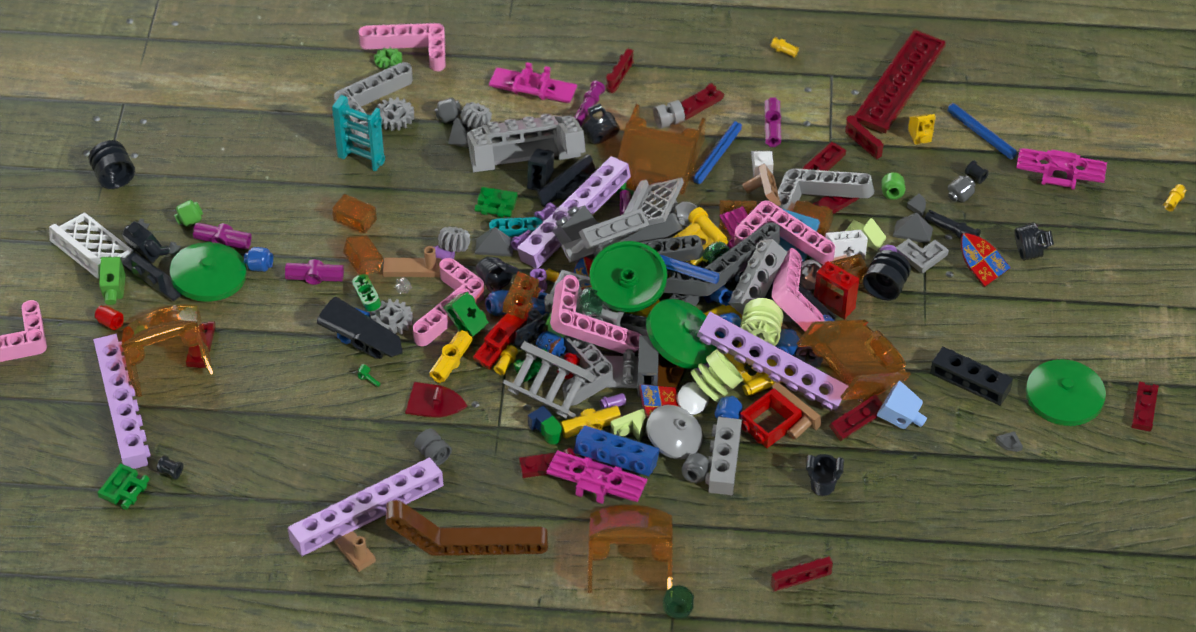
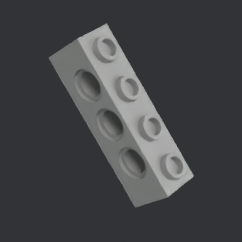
[729,239,787,315]
[705,417,742,495]

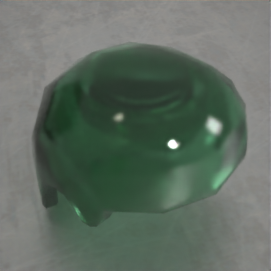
[703,241,730,266]
[577,287,602,317]
[662,585,694,619]

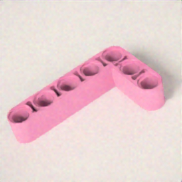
[359,23,446,71]
[734,201,835,265]
[772,248,824,333]
[413,258,484,346]
[550,275,642,354]
[0,300,47,362]

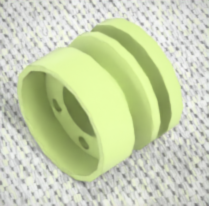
[740,298,783,346]
[691,350,743,402]

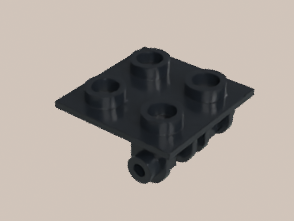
[513,309,548,350]

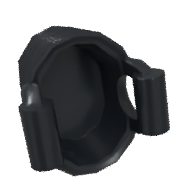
[582,103,620,144]
[1014,222,1054,261]
[476,256,518,293]
[806,454,844,496]

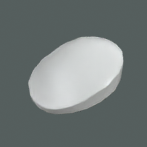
[676,382,709,415]

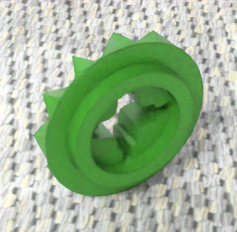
[374,47,402,69]

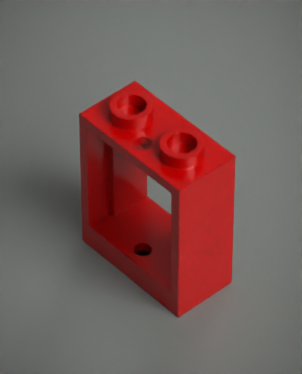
[814,261,859,320]
[740,388,802,448]

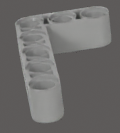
[334,62,413,130]
[778,169,874,212]
[562,335,613,406]

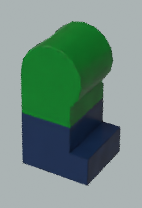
[527,406,562,445]

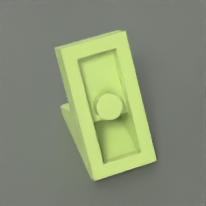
[846,218,886,251]
[611,409,648,442]

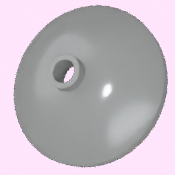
[646,405,703,459]

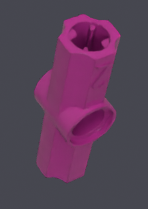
[764,97,781,147]
[193,223,252,249]
[285,259,344,285]

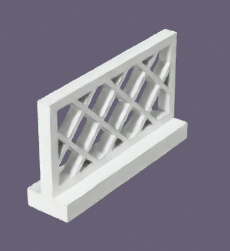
[49,213,133,279]

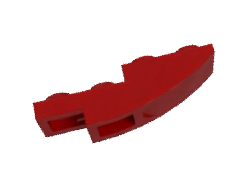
[473,304,530,370]

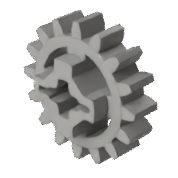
[378,97,414,131]
[371,299,413,335]

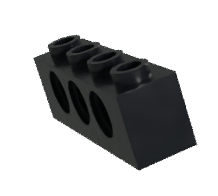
[930,346,1013,406]

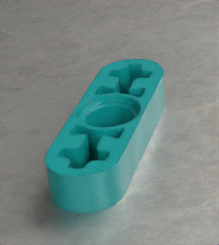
[489,217,543,237]

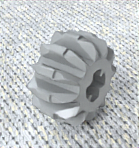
[460,102,492,129]
[438,226,470,252]

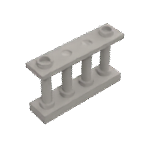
[562,208,649,263]
[503,341,596,418]

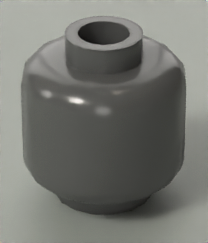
[435,98,462,123]
[948,175,975,203]
[682,453,711,483]

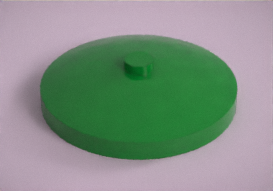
[590,241,667,312]
[170,242,246,302]
[646,299,718,369]
[1026,359,1106,426]

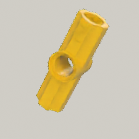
[429,330,472,383]
[560,405,621,438]

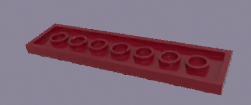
[854,29,946,134]

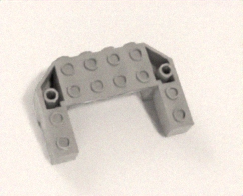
[467,114,586,172]

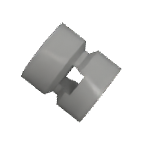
[653,100,685,129]

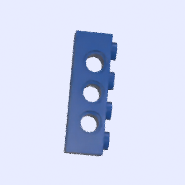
[574,426,660,476]

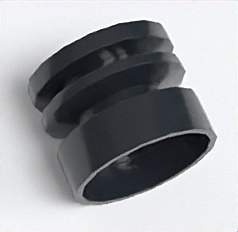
[88,140,135,189]
[863,250,911,301]

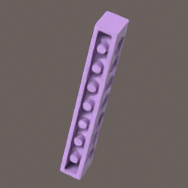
[517,156,631,269]
[697,312,849,411]
[93,334,150,469]
[288,457,444,556]

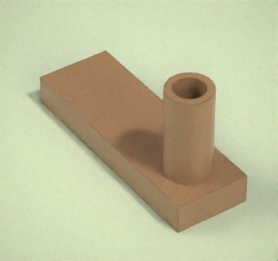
[742,163,781,206]
[383,246,441,277]
[772,382,821,440]
[333,531,376,572]

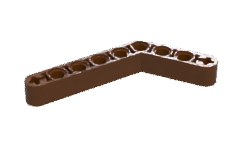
[386,500,548,556]

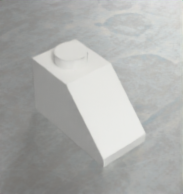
[751,151,773,177]

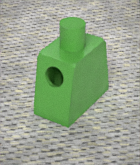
[100,257,126,305]

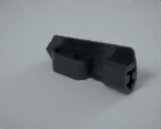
[317,296,403,359]

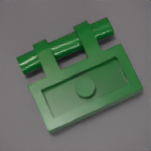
[475,187,518,218]
[98,463,150,510]

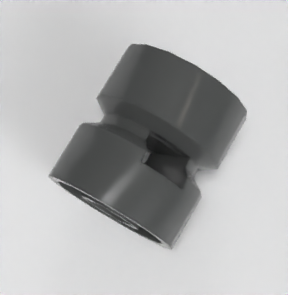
[414,428,452,466]

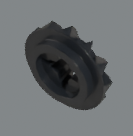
[792,345,823,368]

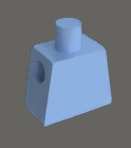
[877,381,927,429]

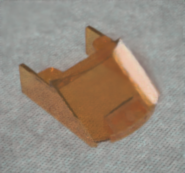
[618,104,706,195]
[121,305,214,397]
[797,320,911,403]
[588,505,673,595]

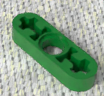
[352,274,381,312]

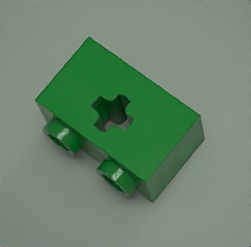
[443,292,489,337]

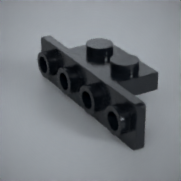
[537,154,596,207]
[122,252,182,301]

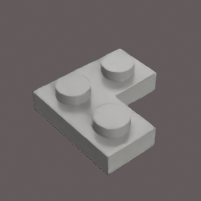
[896,238,949,274]

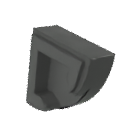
[907,194,926,216]
[995,431,1023,451]

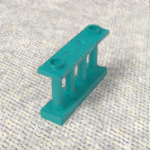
[332,95,385,171]

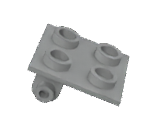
[604,349,639,389]

